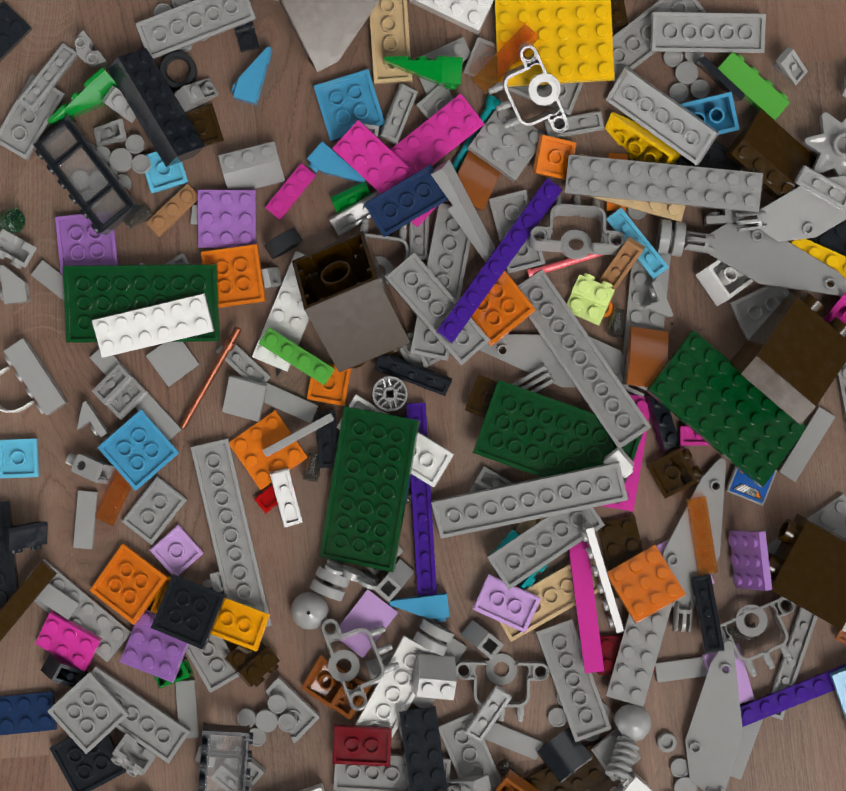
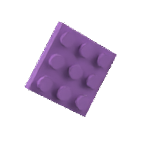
[198,190,256,248]
[55,211,119,275]
[728,530,772,591]
[120,610,189,683]

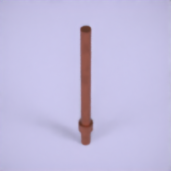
[179,326,242,429]

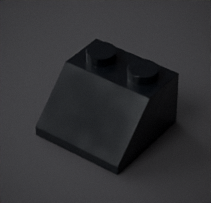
[2,521,48,554]

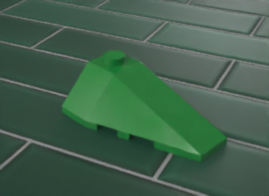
[384,56,463,90]
[47,68,120,126]

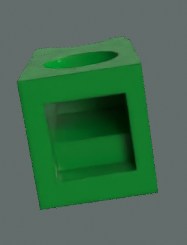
[153,658,194,689]

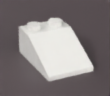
[696,259,754,306]

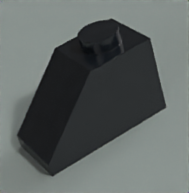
[41,653,89,687]

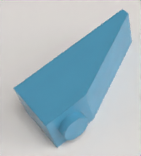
[231,46,273,106]
[307,142,366,183]
[390,592,450,622]

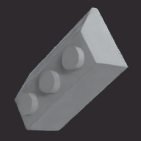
[218,141,285,190]

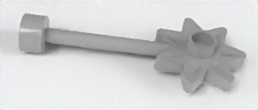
[802,112,846,177]

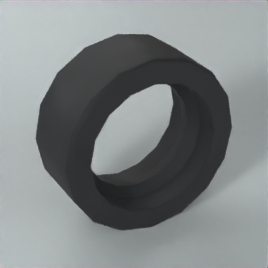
[159,51,197,90]
[264,227,303,259]

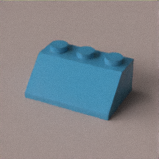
[680,92,740,135]

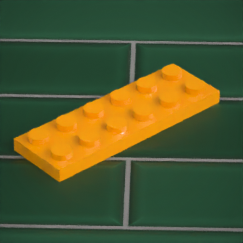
[150,576,270,651]

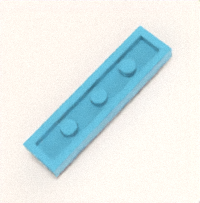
[606,208,669,280]

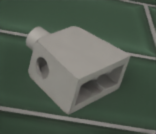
[66,453,115,484]

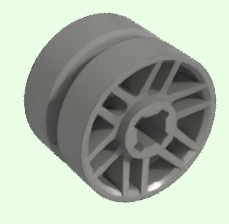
[656,219,686,257]
[372,376,408,411]
[310,565,351,601]
[413,618,455,656]

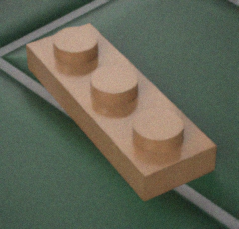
[146,183,198,237]
[599,237,645,290]

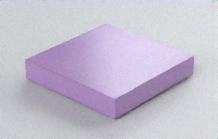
[150,525,204,576]

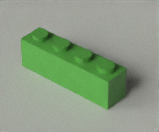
[718,52,790,120]
[259,328,335,385]

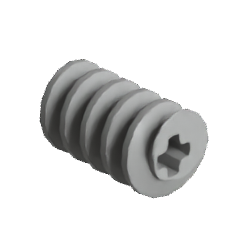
[605,736,640,780]

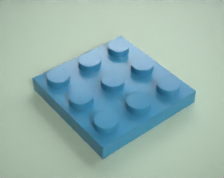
[314,69,384,142]
[97,409,180,491]

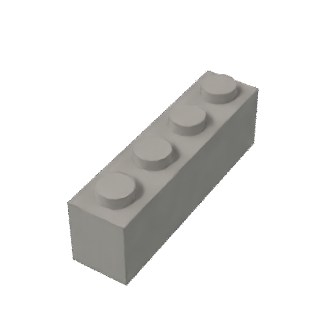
[4,338,69,415]

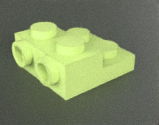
[567,273,615,326]

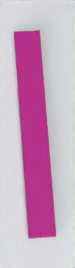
[569,540,604,673]

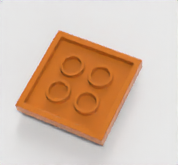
[201,244,266,308]
[460,270,536,346]
[229,410,308,490]
[89,544,169,625]
[607,545,686,624]

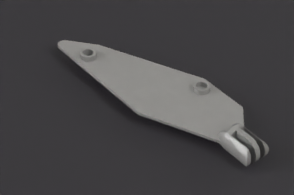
[736,175,846,242]
[684,223,846,296]
[480,334,647,397]
[663,458,726,632]
[685,640,743,791]

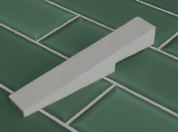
[431,160,496,262]

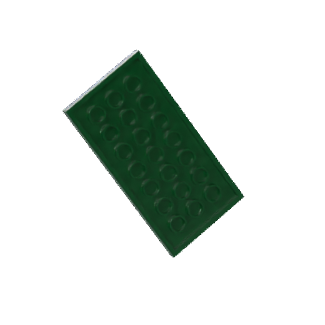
[63,264,220,343]
[646,330,807,487]
[472,380,643,504]
[319,406,420,572]

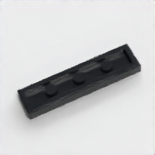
[374,353,452,396]
[691,574,725,654]

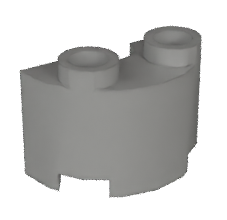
[75,30,109,68]
[0,229,37,269]
[111,733,156,777]

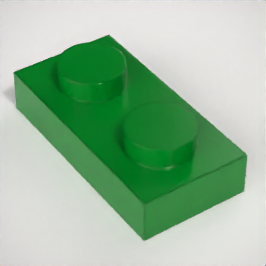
[330,181,371,213]

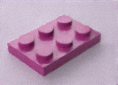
[35,610,102,672]

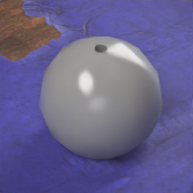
[290,592,329,630]
[614,703,651,742]

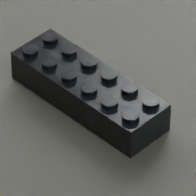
[107,48,205,167]

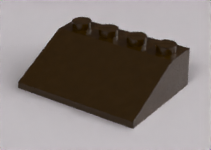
[724,109,816,200]

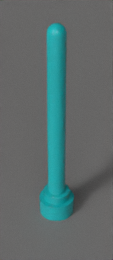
[452,94,501,172]

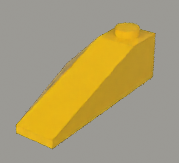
[605,112,680,165]

